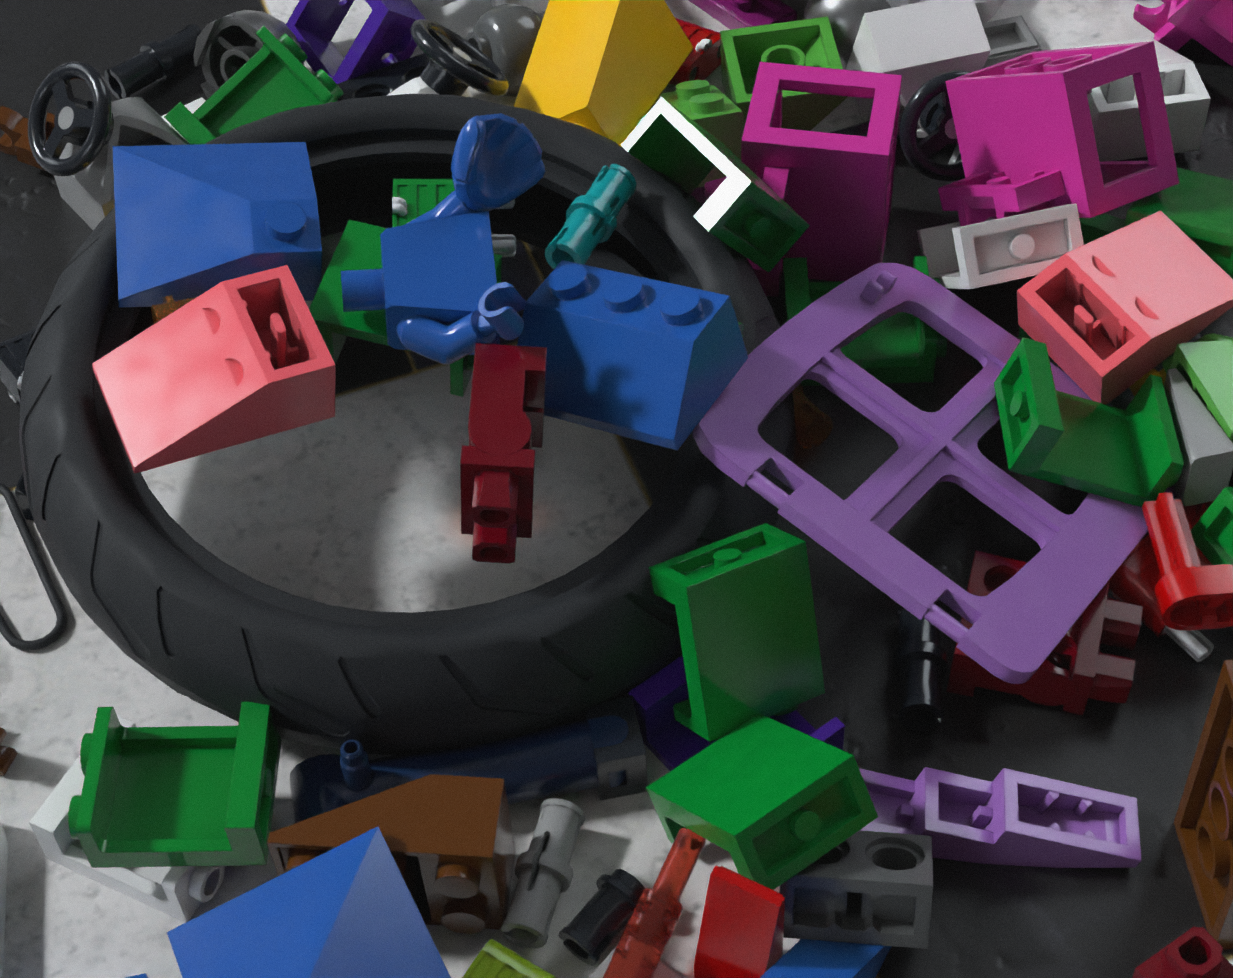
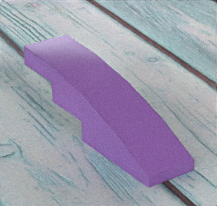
[859,767,1141,868]

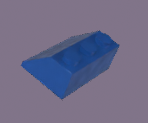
[517,260,748,451]

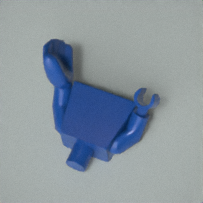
[341,113,546,365]

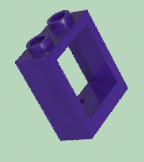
[286,0,426,84]

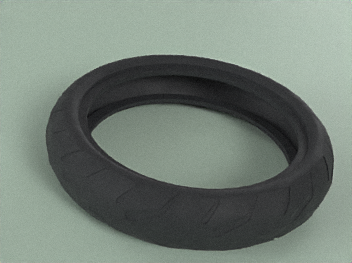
[19,94,796,755]

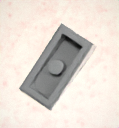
[1164,368,1233,506]

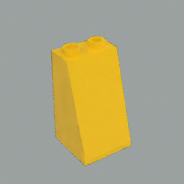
[514,0,694,147]

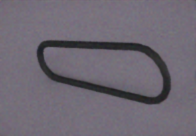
[0,483,67,650]

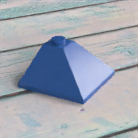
[113,142,322,308]
[167,826,451,978]

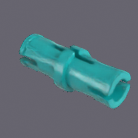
[545,164,637,269]

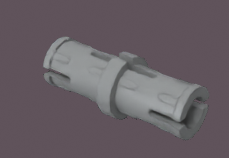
[501,798,585,948]

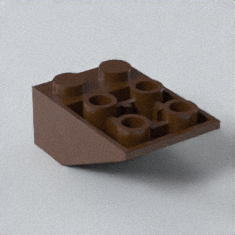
[267,774,516,934]

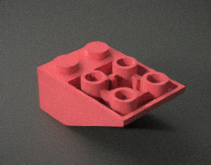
[1017,211,1233,405]
[92,265,336,474]

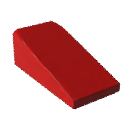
[694,865,785,978]

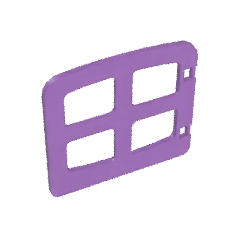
[693,263,1177,684]

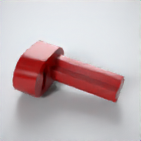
[1142,492,1233,630]

